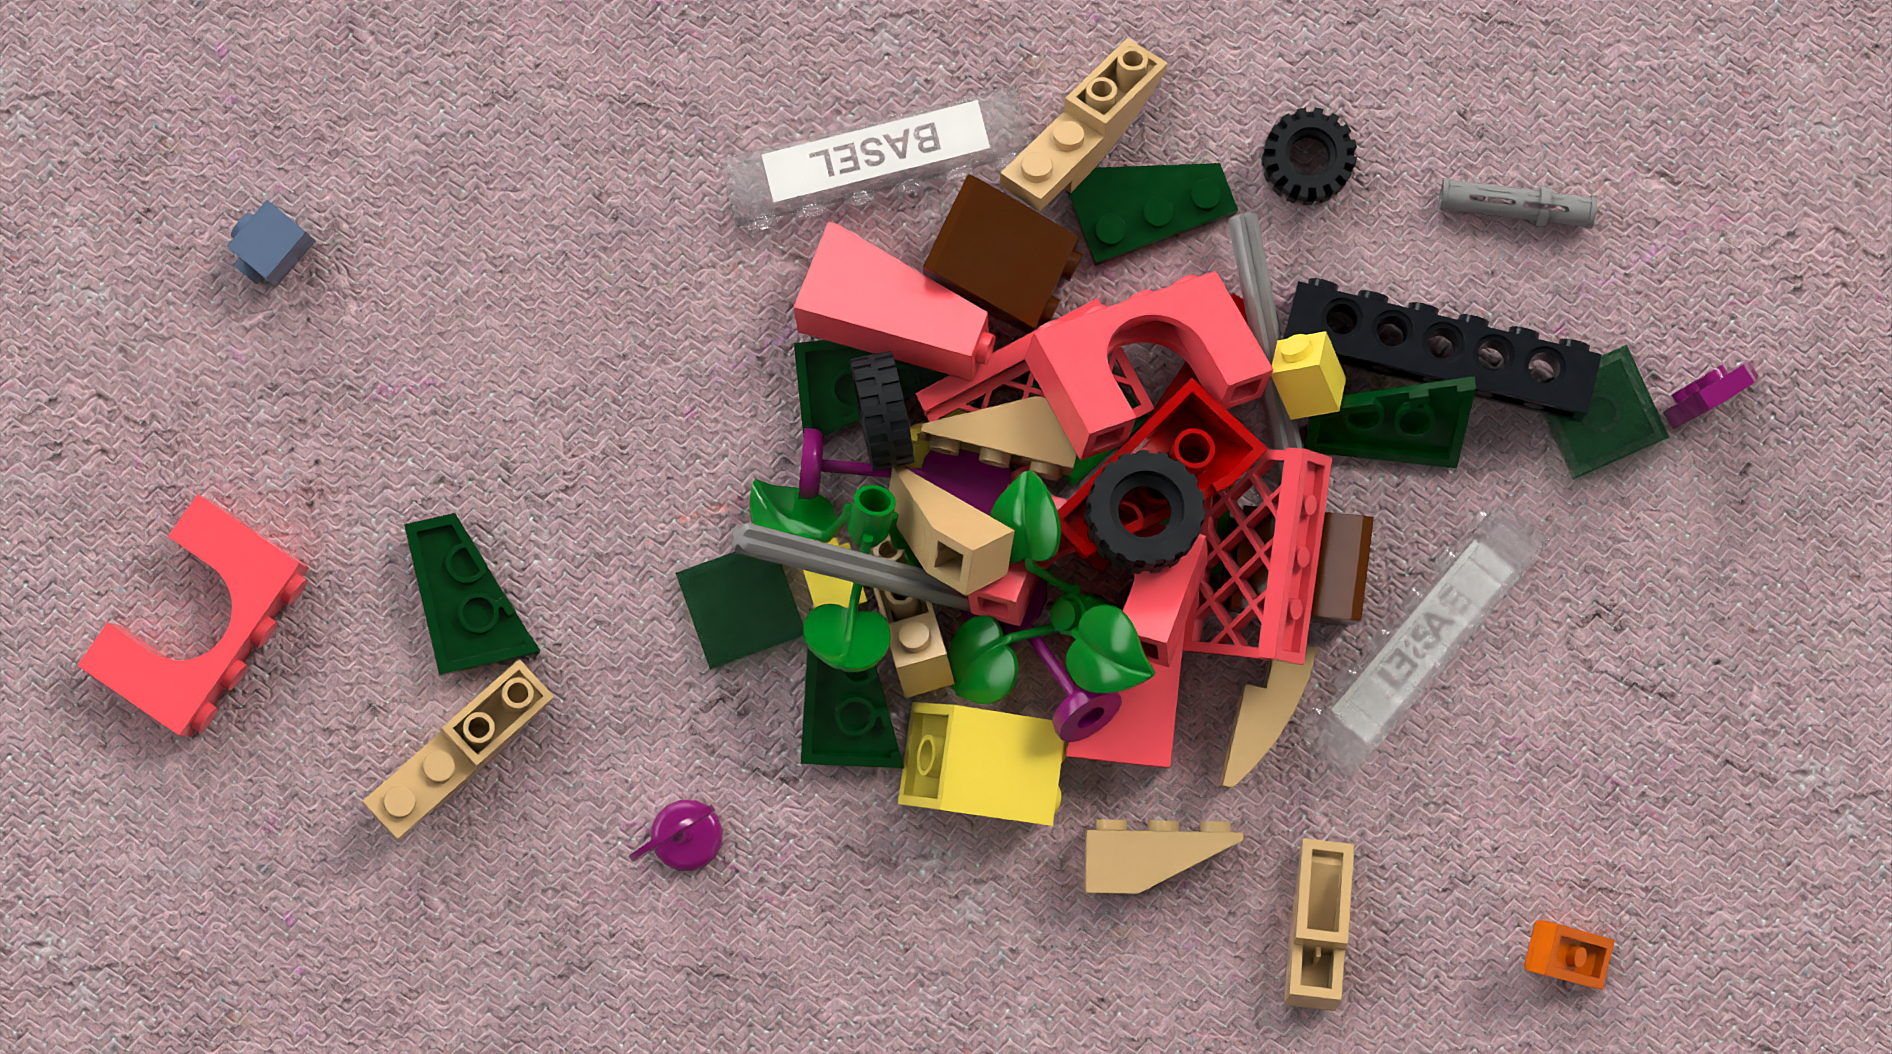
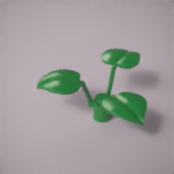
[947,470,1155,704]
[749,479,924,672]

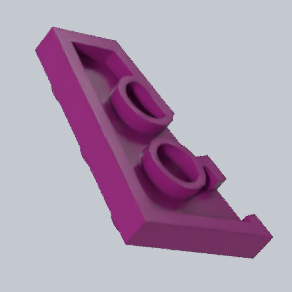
[1663,360,1759,429]

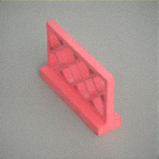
[915,298,1155,482]
[1183,448,1332,665]

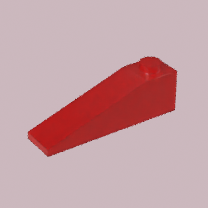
[1057,378,1268,559]

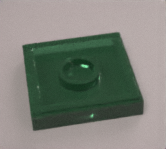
[1541,345,1670,480]
[675,551,804,670]

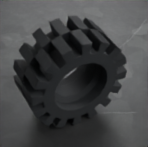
[1261,107,1357,205]

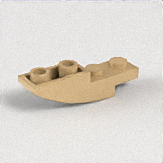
[1000,38,1168,212]
[362,659,554,842]

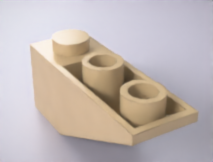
[920,396,1077,480]
[889,466,1014,596]
[869,534,955,698]
[1083,819,1243,894]

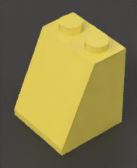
[898,702,1068,826]

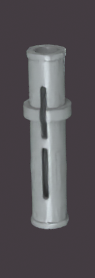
[1439,178,1597,229]

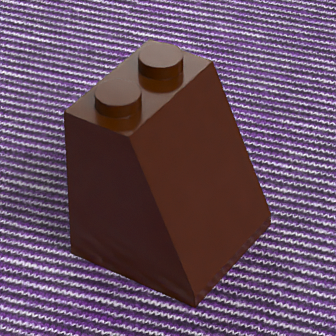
[923,174,1083,334]
[1219,505,1374,627]

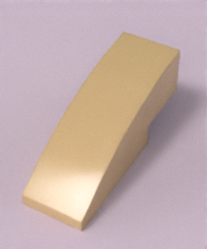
[1218,645,1318,788]
[1284,838,1355,1011]

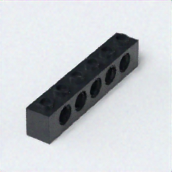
[1283,278,1602,422]

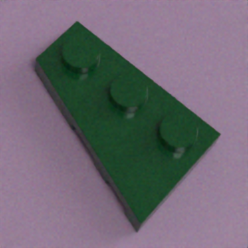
[1065,163,1238,266]
[794,340,949,437]
[1304,376,1476,469]
[404,513,541,676]
[800,608,904,768]

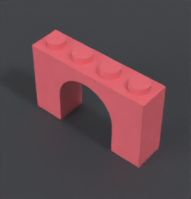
[1025,271,1274,460]
[968,484,1208,667]
[77,494,309,737]

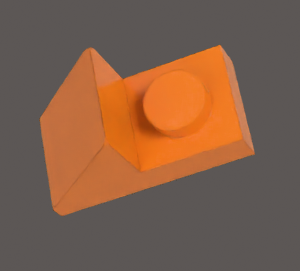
[1524,920,1615,990]

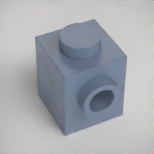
[227,200,315,287]

